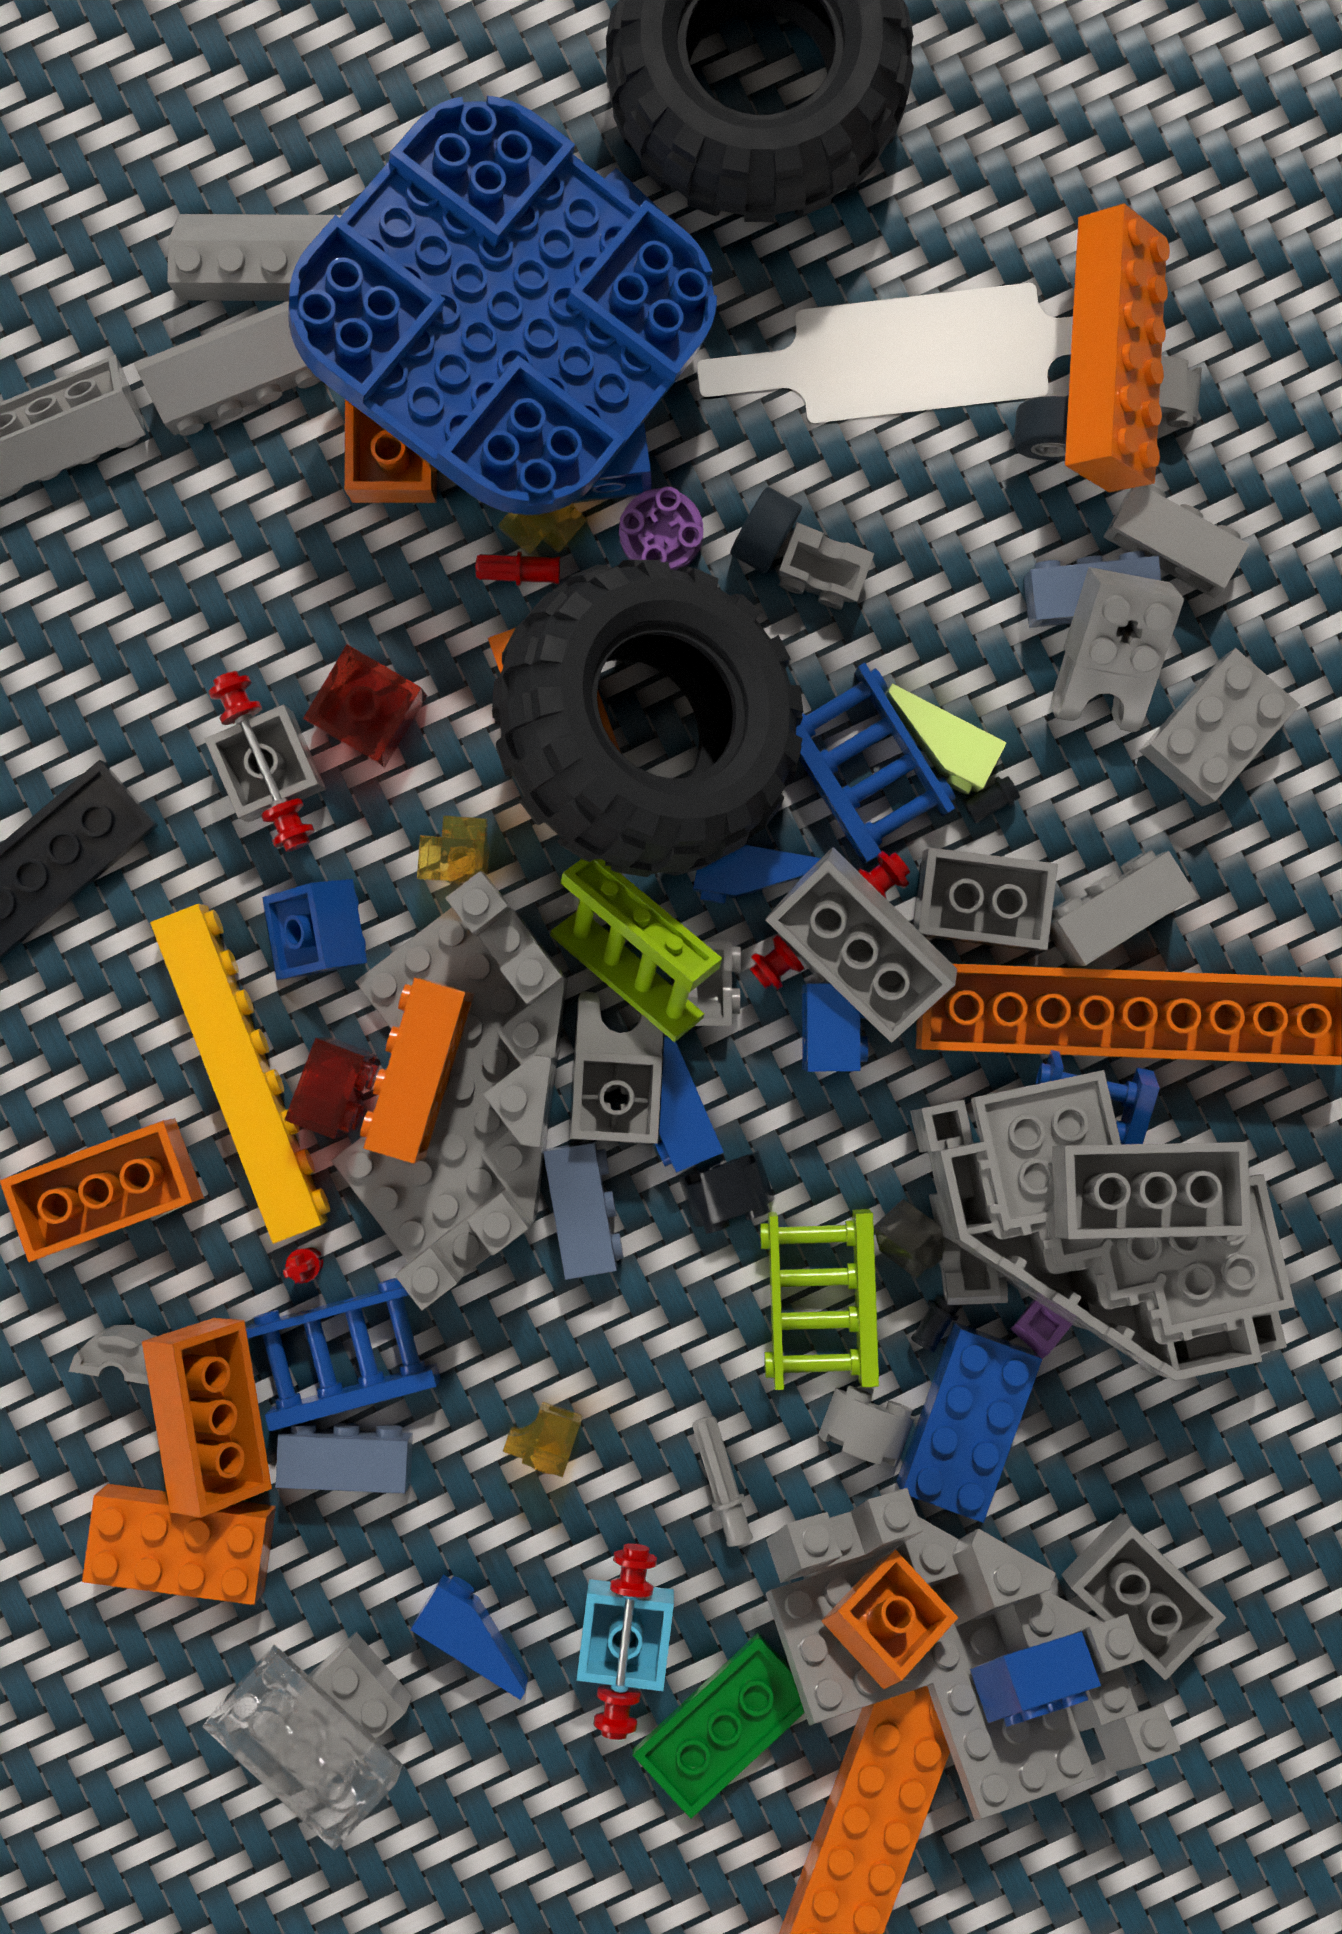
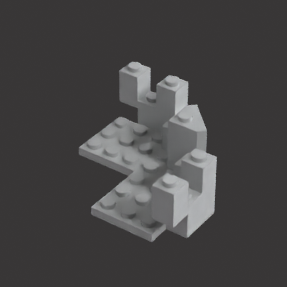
[331,871,568,1311]
[910,1070,1295,1381]
[766,1488,1181,1821]

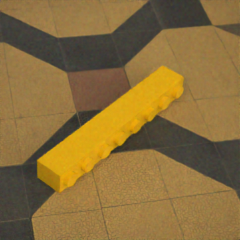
[150,904,330,1244]

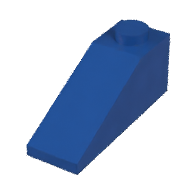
[693,845,821,904]
[655,1036,723,1173]
[411,1574,528,1700]

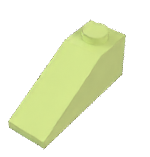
[886,684,1006,794]

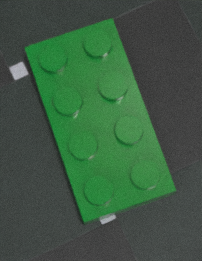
[632,1633,805,1819]

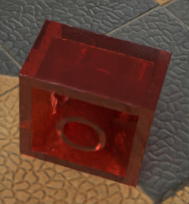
[303,644,428,768]
[284,1037,380,1139]

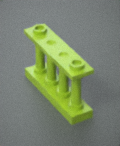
[550,859,722,1042]
[760,1209,879,1390]

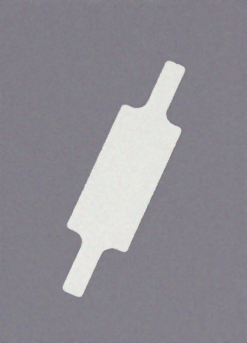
[697,283,1073,423]

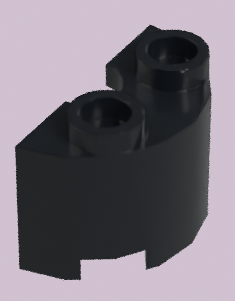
[678,1151,775,1234]

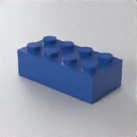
[896,1322,1042,1523]

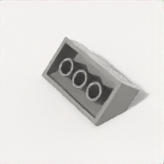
[168,214,342,301]
[134,301,321,436]
[0,354,146,497]
[766,847,957,1043]

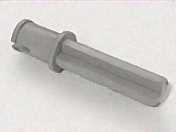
[692,1416,753,1547]

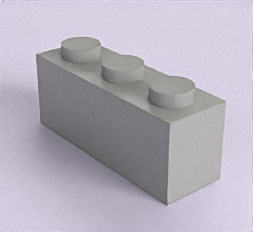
[1103,484,1249,598]

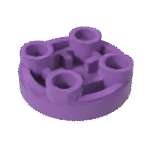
[619,487,704,570]

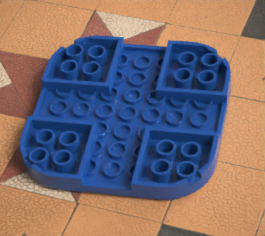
[288,95,717,515]

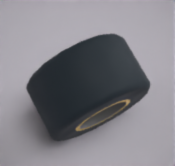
[1014,396,1069,461]
[730,487,802,573]

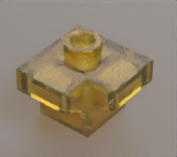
[497,503,587,555]
[417,816,490,885]
[502,1401,582,1477]

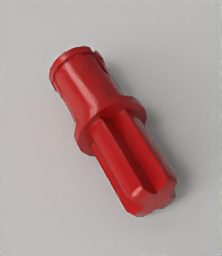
[475,551,560,586]
[282,1247,324,1284]

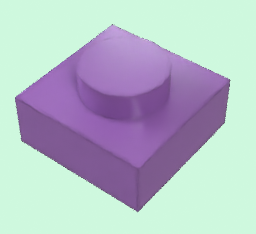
[1010,1300,1073,1359]

